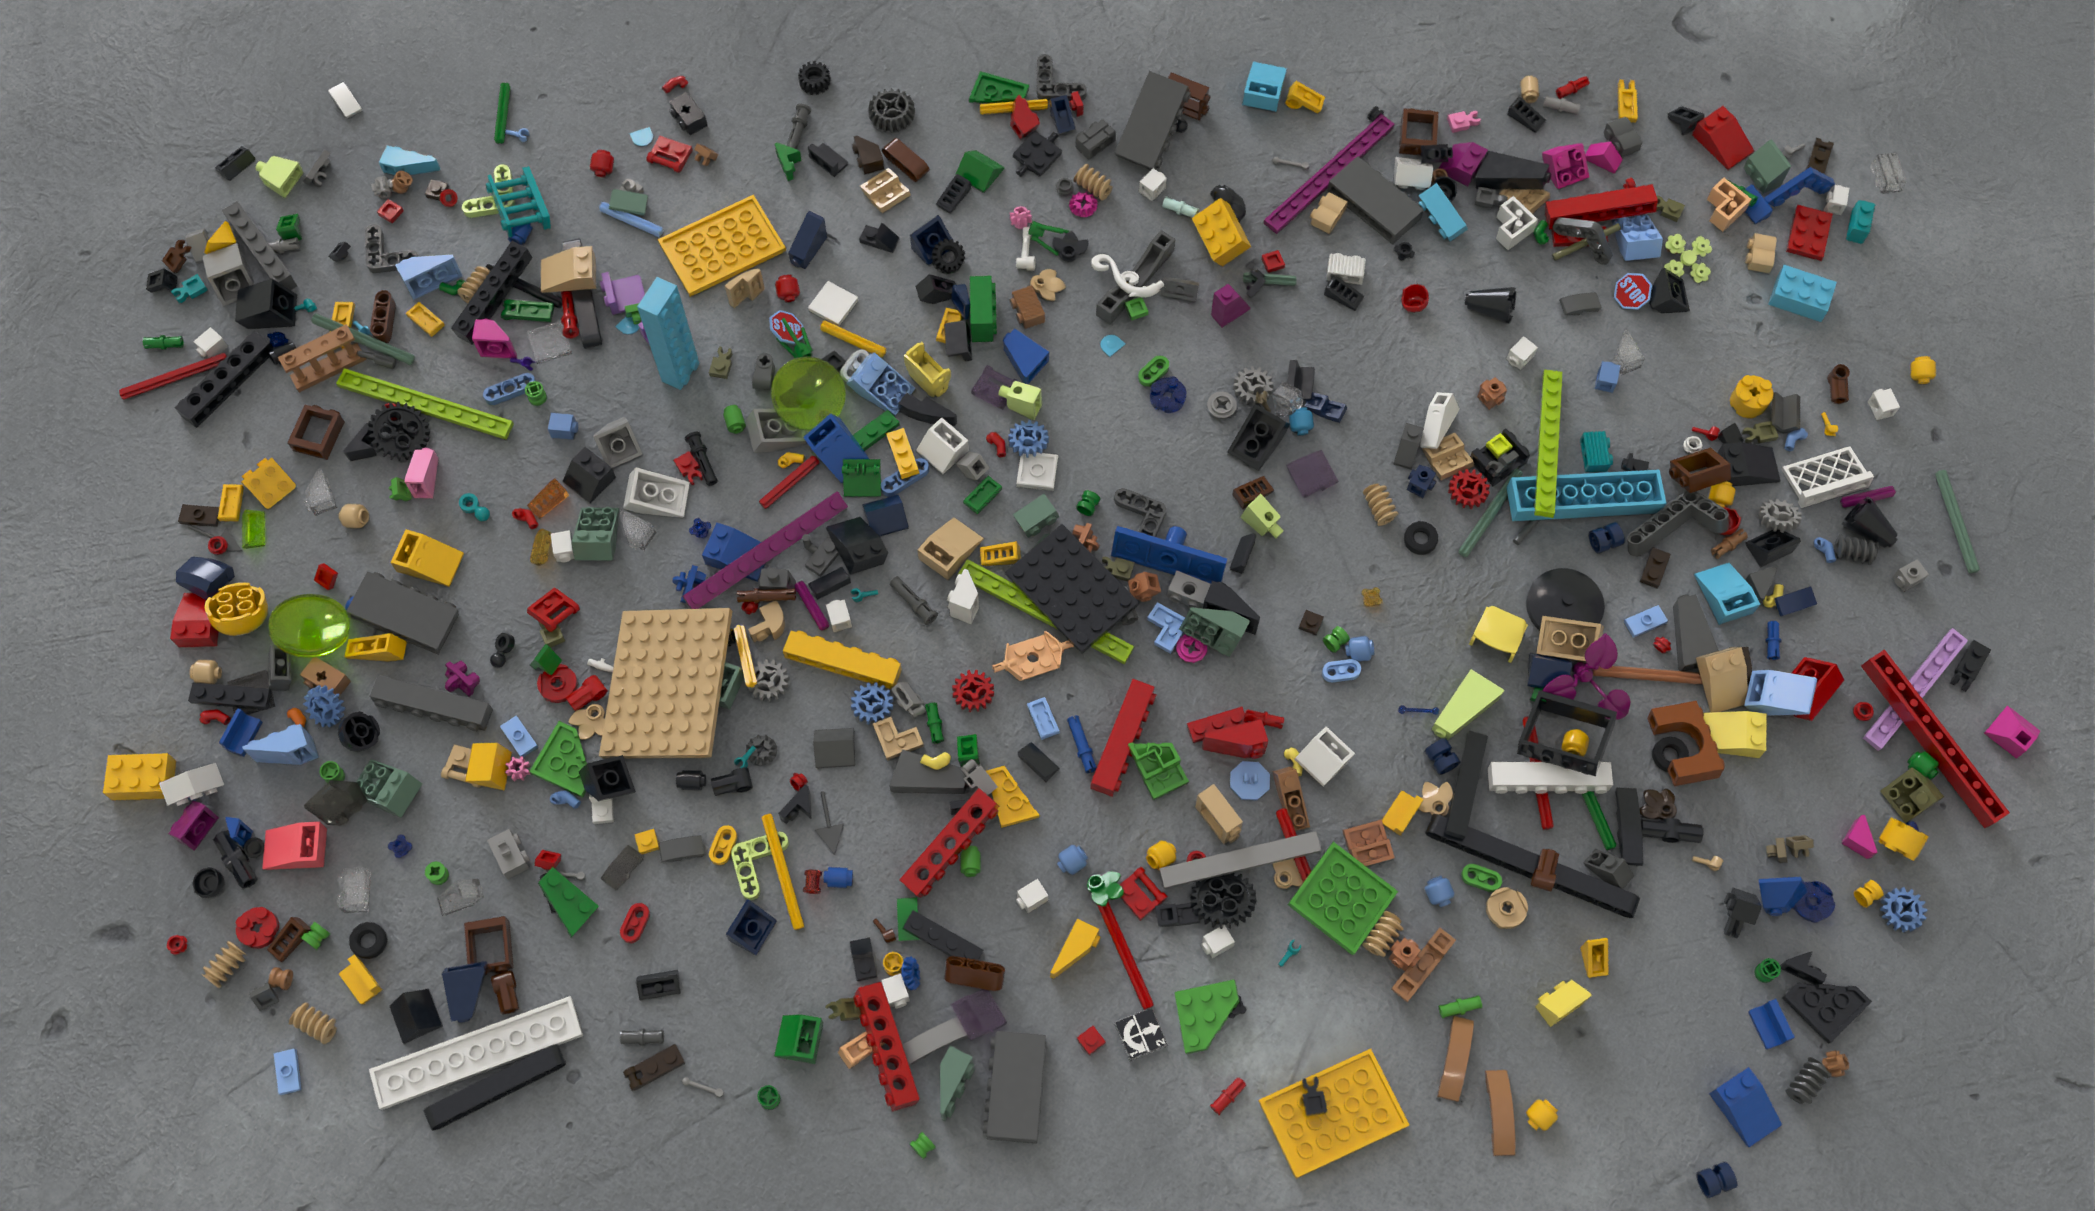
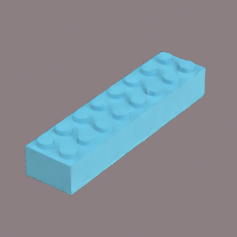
[637,277,699,390]
[1506,470,1666,521]

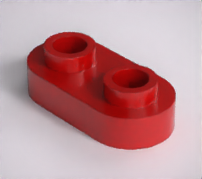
[620,903,650,943]

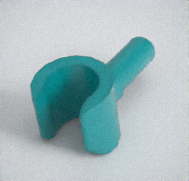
[294,298,317,312]
[851,588,878,602]
[734,745,756,768]
[1278,940,1301,967]

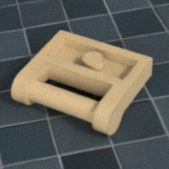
[441,744,481,788]

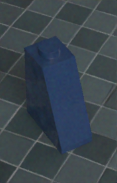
[788,211,827,269]
[442,961,488,1023]

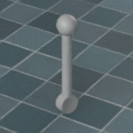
[1273,157,1309,170]
[543,870,585,881]
[682,1077,724,1097]

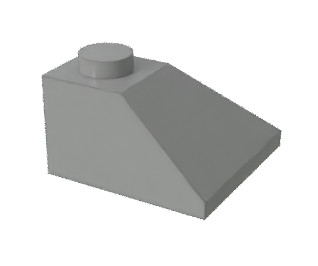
[593,417,643,468]

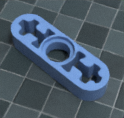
[483,373,536,405]
[881,458,929,497]

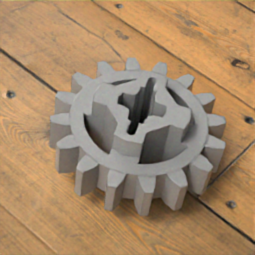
[1233,366,1274,406]
[1758,499,1802,533]
[748,659,789,702]

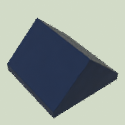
[910,215,954,265]
[862,495,909,536]
[1527,653,1572,689]
[726,899,777,955]

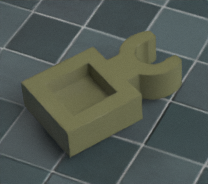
[1656,196,1685,222]
[709,346,732,379]
[1741,421,1778,443]
[1102,557,1135,581]
[538,616,565,648]
[825,998,861,1021]

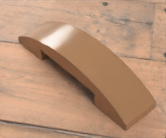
[1391,928,1456,1002]
[1437,1016,1474,1102]
[1485,1070,1515,1156]

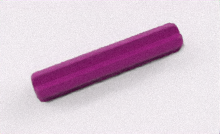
[1840,486,1896,508]
[795,581,829,631]

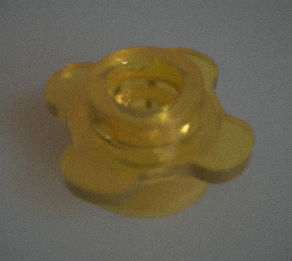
[1361,587,1382,607]

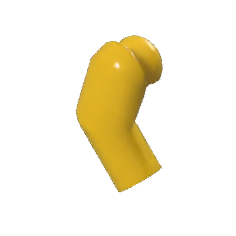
[778,452,805,468]

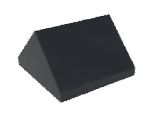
[1745,529,1801,568]
[389,989,443,1044]

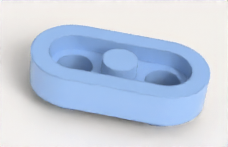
[1322,659,1361,683]

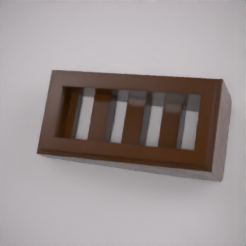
[1232,476,1274,509]
[267,917,311,962]

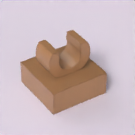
[694,143,719,166]

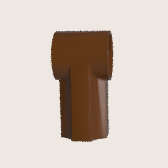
[1827,364,1850,404]
[1531,849,1559,892]
[491,970,519,1015]

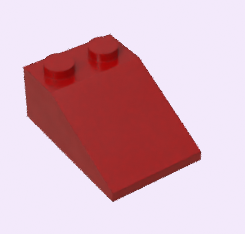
[1692,106,1754,170]
[170,592,219,647]
[1202,719,1268,759]

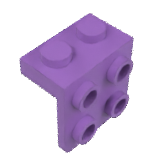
[600,272,645,315]

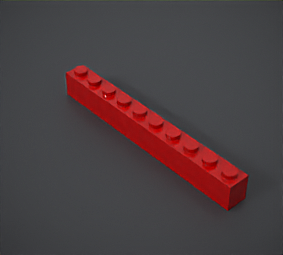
[1861,649,2010,828]

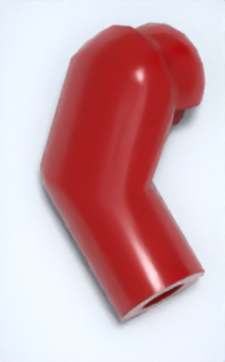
[662,75,688,94]
[512,508,539,529]

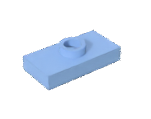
[1624,605,1668,638]
[1027,697,1060,740]
[500,715,538,757]
[274,1048,302,1095]

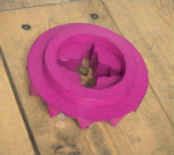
[1069,191,1097,217]
[1176,634,1207,664]

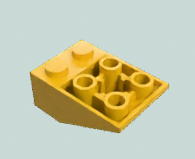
[390,529,464,587]

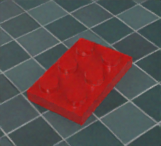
[1786,205,1833,261]

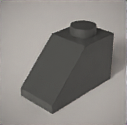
[1394,423,1424,469]

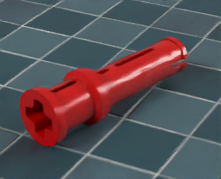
[561,291,579,338]

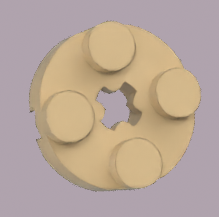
[1486,887,1528,929]

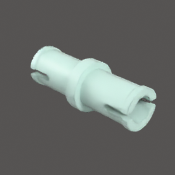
[1162,197,1199,218]

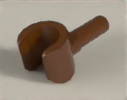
[873,919,896,943]

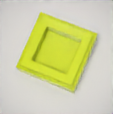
[1485,433,1513,459]

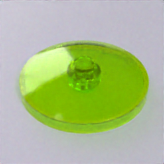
[771,357,846,431]
[268,594,350,658]

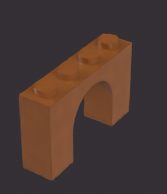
[1647,701,1725,786]

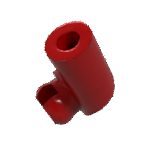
[986,432,1006,457]
[199,709,231,725]

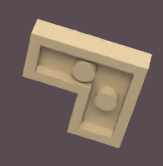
[873,717,924,760]

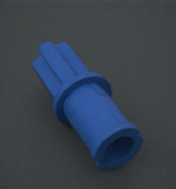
[1765,621,1782,660]

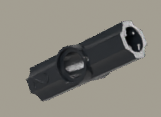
[1641,818,1704,843]
[213,830,258,889]

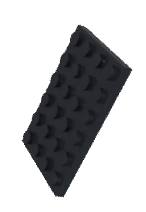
[1005,524,1139,654]

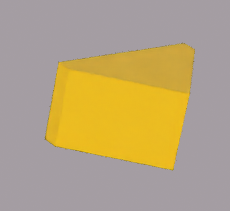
[204,221,236,254]
[1580,938,1608,978]

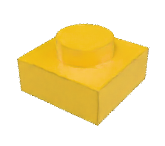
[634,829,659,855]

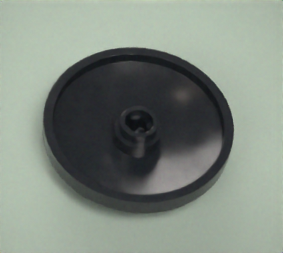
[1526,568,1605,631]

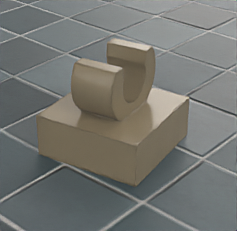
[1786,835,1814,858]
[1766,838,1787,863]

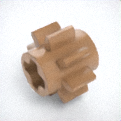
[1822,1050,1849,1077]

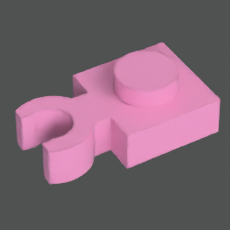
[1447,111,1481,133]

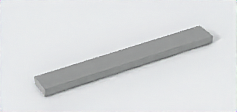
[1160,831,1321,889]

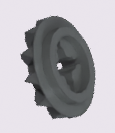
[746,735,777,765]

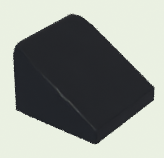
[1717,423,1744,444]

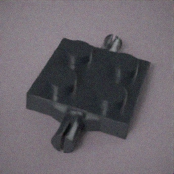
[1013,131,1062,177]

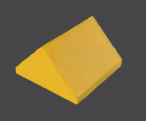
[465,743,512,790]

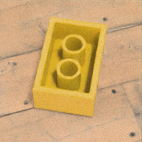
[1192,198,1251,267]
[103,753,176,800]

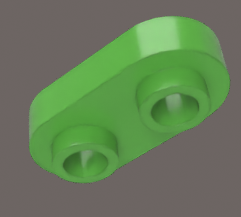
[1138,356,1169,387]
[1461,864,1502,892]

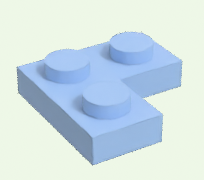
[1147,602,1185,654]

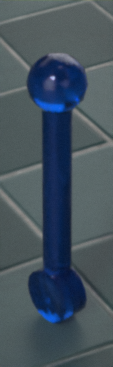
[1398,705,1440,715]

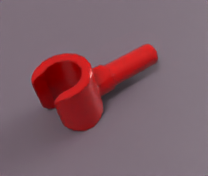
[1692,426,1720,441]

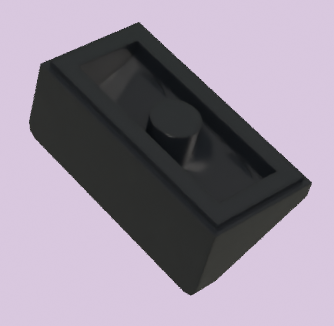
[215,146,256,181]
[1230,533,1256,574]
[808,567,851,600]
[1018,742,1060,782]
[636,970,681,1000]

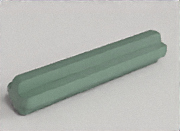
[1243,273,1296,286]

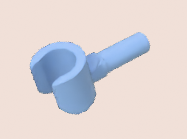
[505,128,529,142]

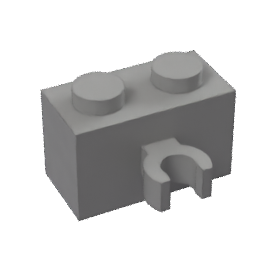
[487,829,530,880]

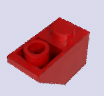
[1010,95,1040,140]

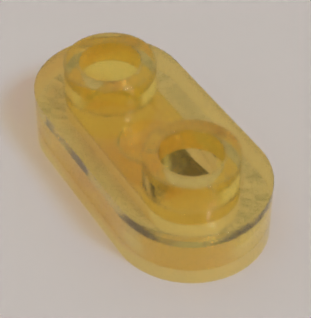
[530,528,552,566]

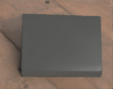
[813,728,855,768]

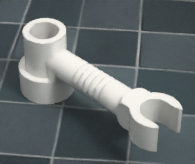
[1016,227,1036,271]

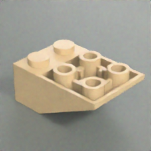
[918,518,984,580]

